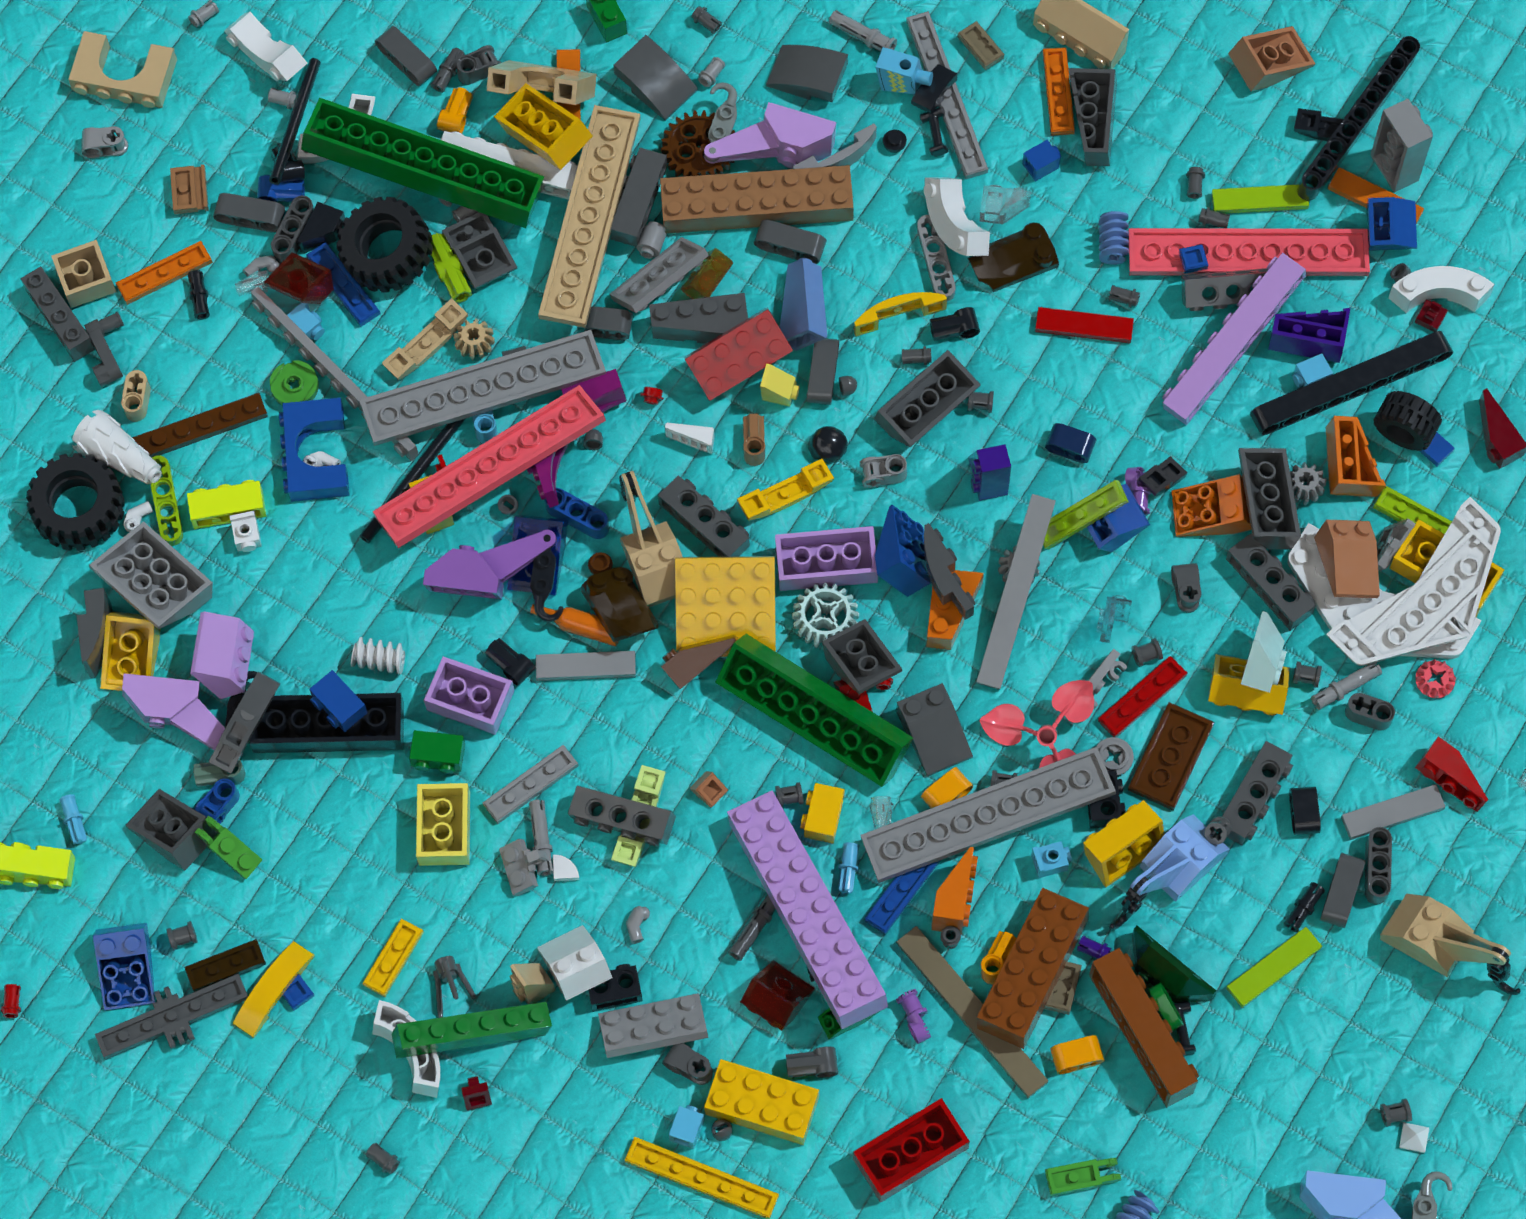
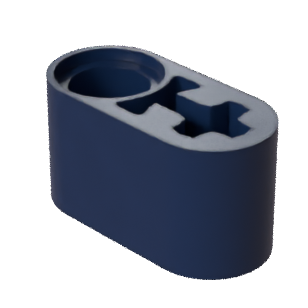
[1045,423,1097,463]

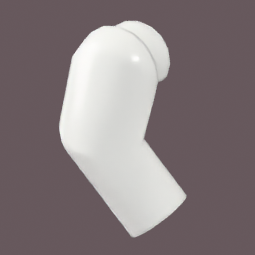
[303,451,341,467]
[124,501,153,532]

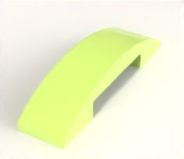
[611,765,666,867]

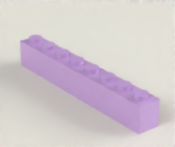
[1162,252,1306,425]

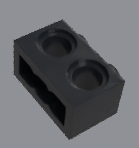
[1087,771,1126,828]
[588,964,643,1011]

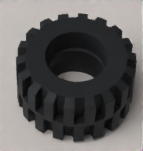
[1374,391,1442,451]

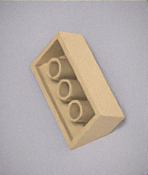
[1033,0,1129,69]

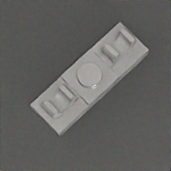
[1088,649,1127,709]

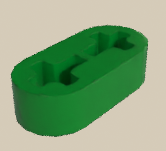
[1149,982,1184,1031]

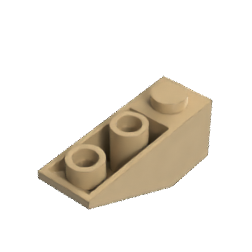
[509,963,555,1004]

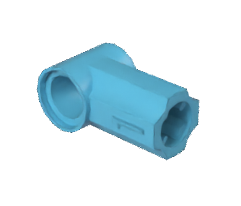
[472,410,497,444]

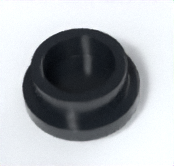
[883,130,907,153]

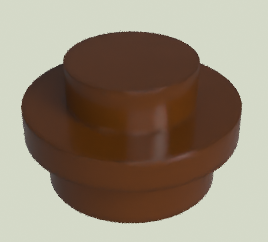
[588,552,613,574]

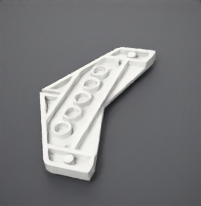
[1326,497,1501,666]
[1287,523,1481,659]

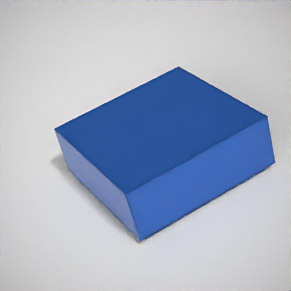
[1179,244,1209,274]
[1420,432,1455,467]
[282,974,315,1011]

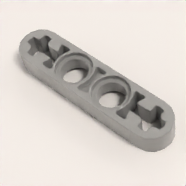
[917,215,956,302]

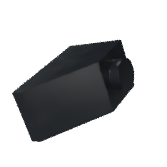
[298,202,345,253]

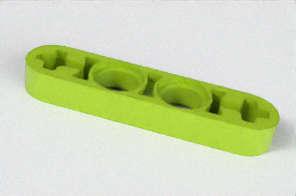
[150,456,183,546]

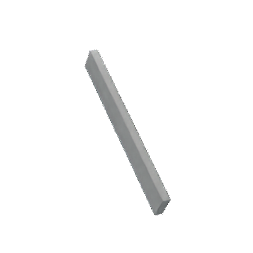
[906,11,988,179]
[976,494,1056,690]

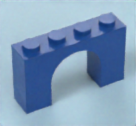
[279,397,350,502]

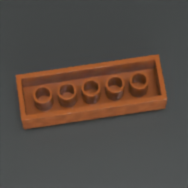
[977,888,1089,1049]
[1089,948,1199,1108]

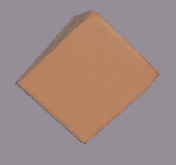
[690,771,728,808]

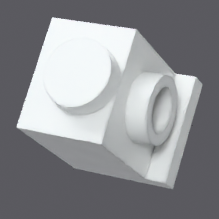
[230,511,262,552]

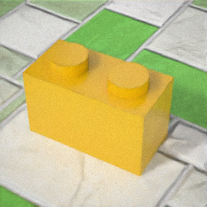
[800,783,845,844]

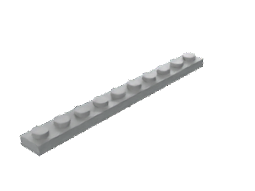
[251,286,418,461]

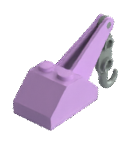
[704,82,837,168]

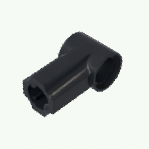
[271,143,305,183]
[930,307,980,341]
[485,638,536,686]

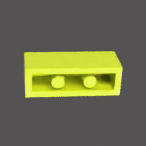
[187,480,267,529]

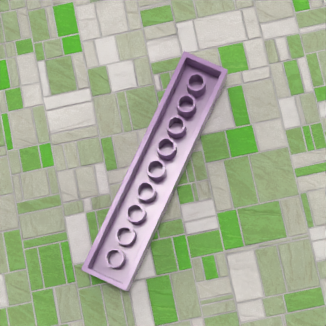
[727,790,888,1029]

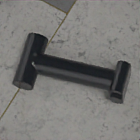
[920,107,949,157]
[1174,1002,1196,1055]

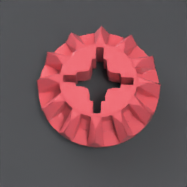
[1415,659,1456,698]

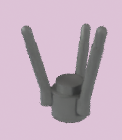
[433,956,476,1018]

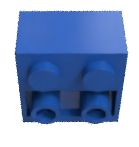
[1367,197,1417,251]
[1087,484,1150,552]

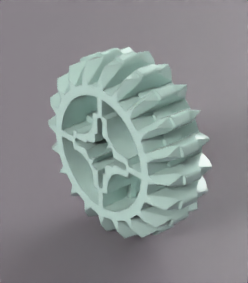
[792,582,859,648]

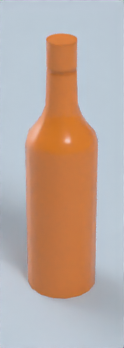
[530,604,619,647]

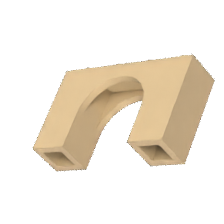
[68,31,177,108]
[487,60,597,105]

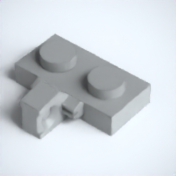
[499,839,548,896]

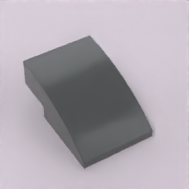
[614,35,698,121]
[766,45,848,102]
[442,212,517,289]
[77,588,112,678]

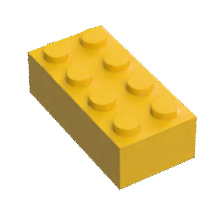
[494,83,593,170]
[1390,519,1505,617]
[704,1059,819,1145]

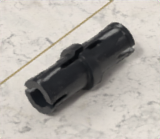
[187,270,210,320]
[1284,882,1325,932]

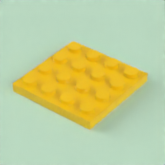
[675,556,776,657]

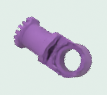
[1125,467,1151,516]
[896,989,931,1044]

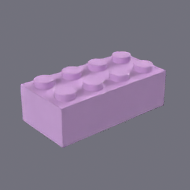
[775,526,878,591]

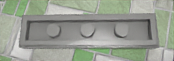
[536,651,636,681]
[483,745,579,824]
[1341,784,1445,840]

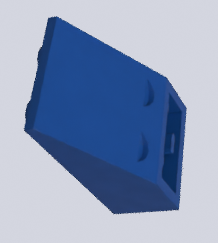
[875,505,931,597]
[93,923,155,1010]

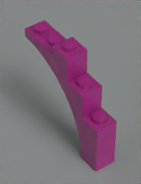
[527,369,627,508]

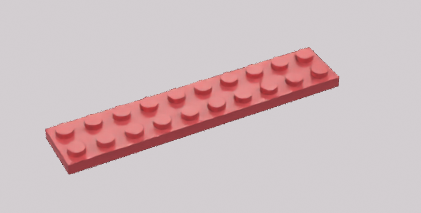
[1128,228,1370,276]
[372,385,606,548]

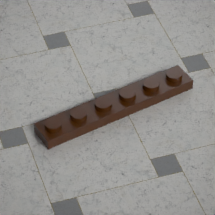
[132,393,268,458]

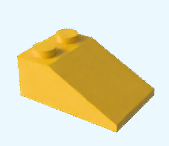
[100,611,161,691]

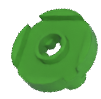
[270,360,319,406]

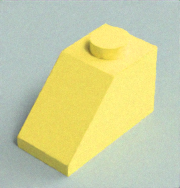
[760,363,799,407]

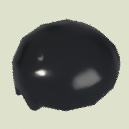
[808,426,848,463]

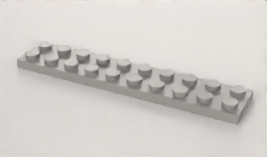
[359,330,606,446]
[861,747,1116,883]

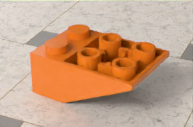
[1172,474,1251,537]
[931,847,978,935]

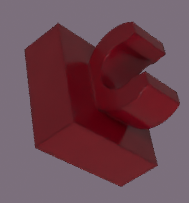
[1415,299,1448,332]
[461,1076,492,1111]

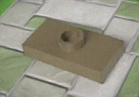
[958,21,1005,70]
[1044,962,1082,1015]

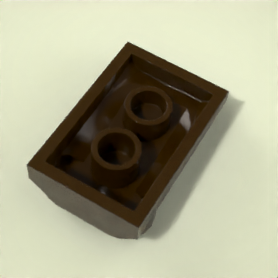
[968,223,1059,292]
[581,567,659,642]

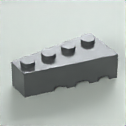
[1068,68,1117,166]
[649,293,748,344]

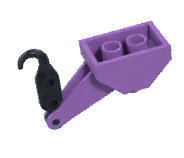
[423,530,564,622]

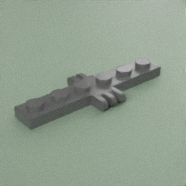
[95,974,248,1060]

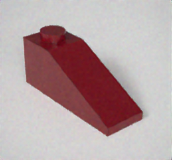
[1479,388,1526,469]

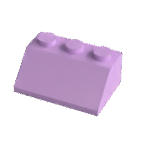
[190,611,254,699]

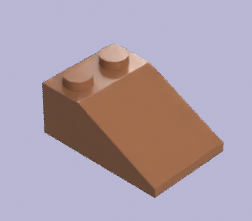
[1228,26,1315,91]
[1314,519,1380,598]

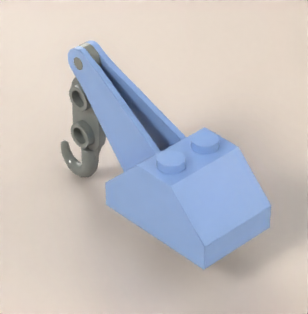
[1299,1170,1453,1219]

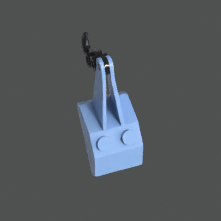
[1109,814,1230,930]

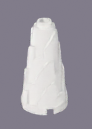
[72,410,162,484]

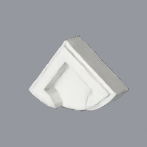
[553,855,579,881]

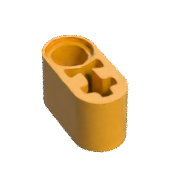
[921,767,973,808]
[1050,1035,1104,1074]

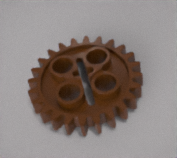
[661,110,735,177]

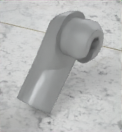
[243,255,279,279]
[626,906,650,944]

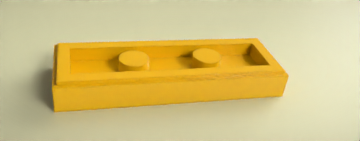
[362,918,424,997]

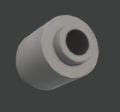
[637,222,666,259]

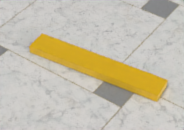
[625,1137,779,1219]

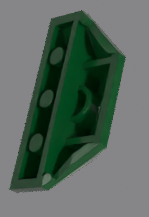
[1132,925,1217,1003]

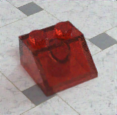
[264,252,334,304]
[740,960,815,1031]

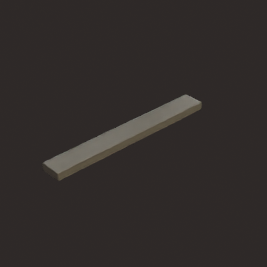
[896,926,1048,1099]

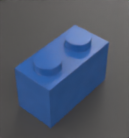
[309,670,367,732]

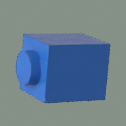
[1022,140,1061,182]

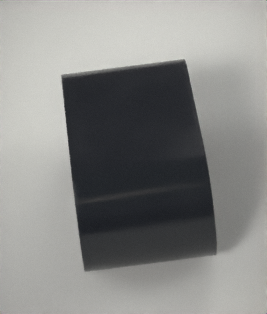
[1289,787,1321,835]

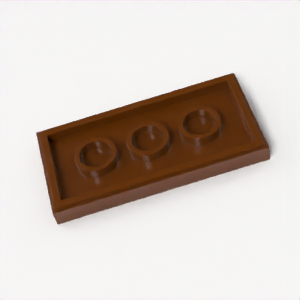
[1128,702,1215,811]

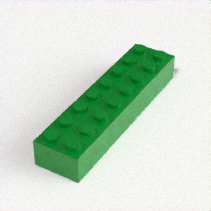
[715,634,913,787]

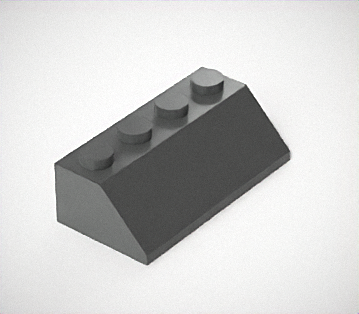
[874,350,981,448]
[1238,448,1301,549]

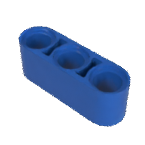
[544,487,609,539]

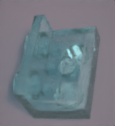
[1096,595,1132,643]

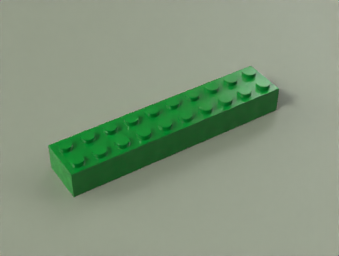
[301,97,544,228]

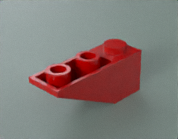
[1415,736,1488,812]

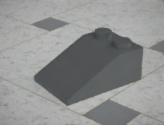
[822,619,902,694]
[896,683,973,777]
[126,789,217,871]

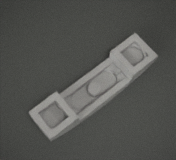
[793,124,877,169]

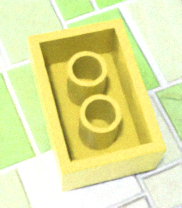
[416,783,470,866]

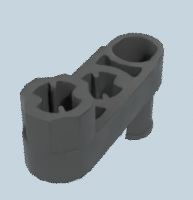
[84,311,124,387]

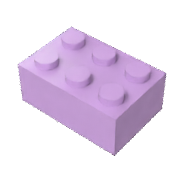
[424,656,514,735]

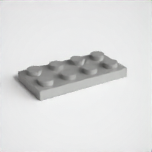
[610,237,709,313]
[598,993,708,1058]

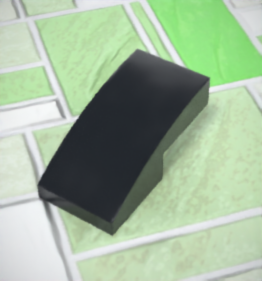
[911,64,958,113]
[1294,108,1343,141]
[1138,456,1188,496]

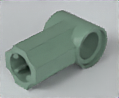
[193,759,246,787]

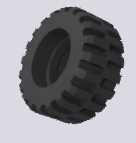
[337,197,433,293]
[26,453,125,551]

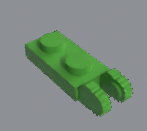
[194,816,262,879]
[1045,1158,1122,1197]

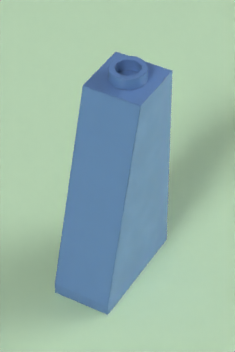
[780,258,827,351]

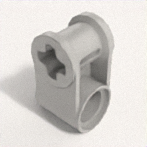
[82,126,129,158]
[860,454,907,488]

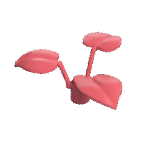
[980,680,1094,768]

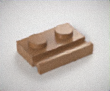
[170,164,209,214]

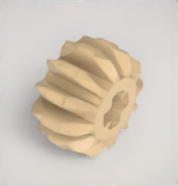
[454,318,495,360]

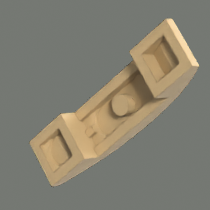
[382,298,469,380]

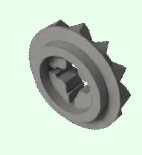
[1096,737,1134,775]

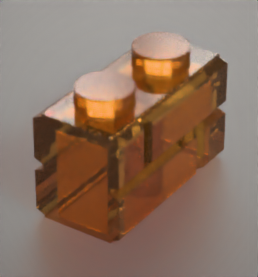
[681,248,733,299]

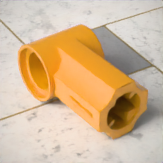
[437,87,473,134]
[981,931,1017,985]

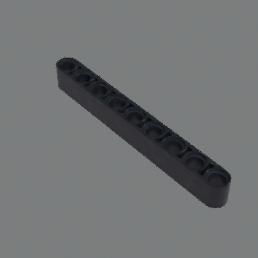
[1297,36,1420,201]
[1250,331,1453,435]

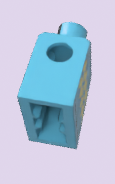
[876,47,933,94]

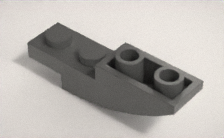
[924,523,975,620]
[209,672,281,774]

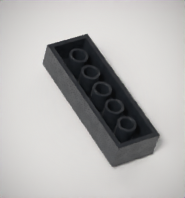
[250,693,404,753]

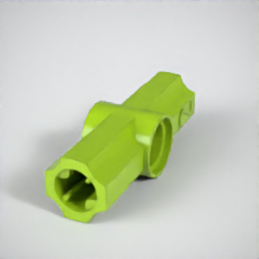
[430,233,472,303]

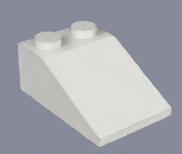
[537,925,612,1001]

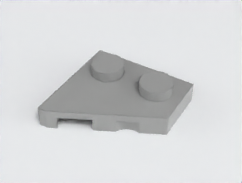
[1377,518,1416,571]

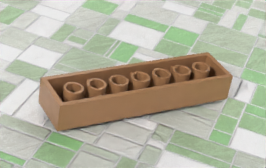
[660,165,854,234]

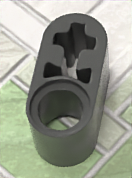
[584,307,633,340]
[1345,693,1395,730]

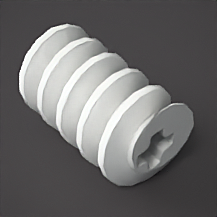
[351,637,405,675]

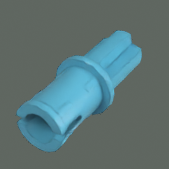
[59,794,87,845]
[838,842,859,894]

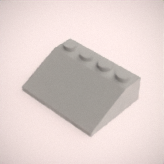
[89,521,213,629]

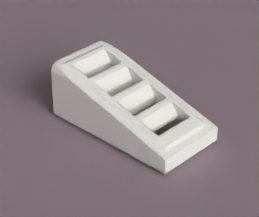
[665,423,715,454]

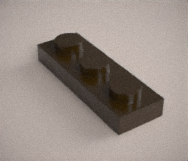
[184,939,266,992]

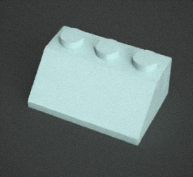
[1241,611,1287,693]

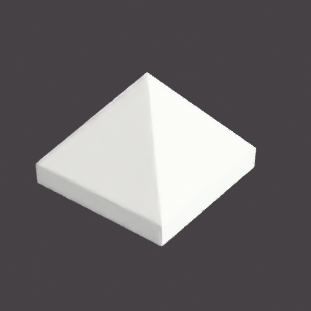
[1399,1122,1429,1153]

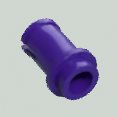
[1077,935,1111,959]

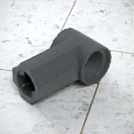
[786,1046,838,1078]

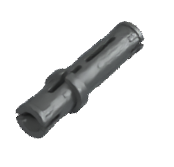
[728,894,776,961]

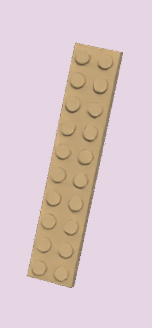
[538,105,641,328]

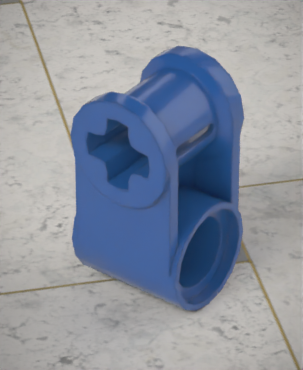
[194,779,240,824]

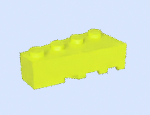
[0,842,75,889]

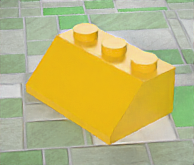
[1208,654,1289,715]
[1083,800,1165,887]

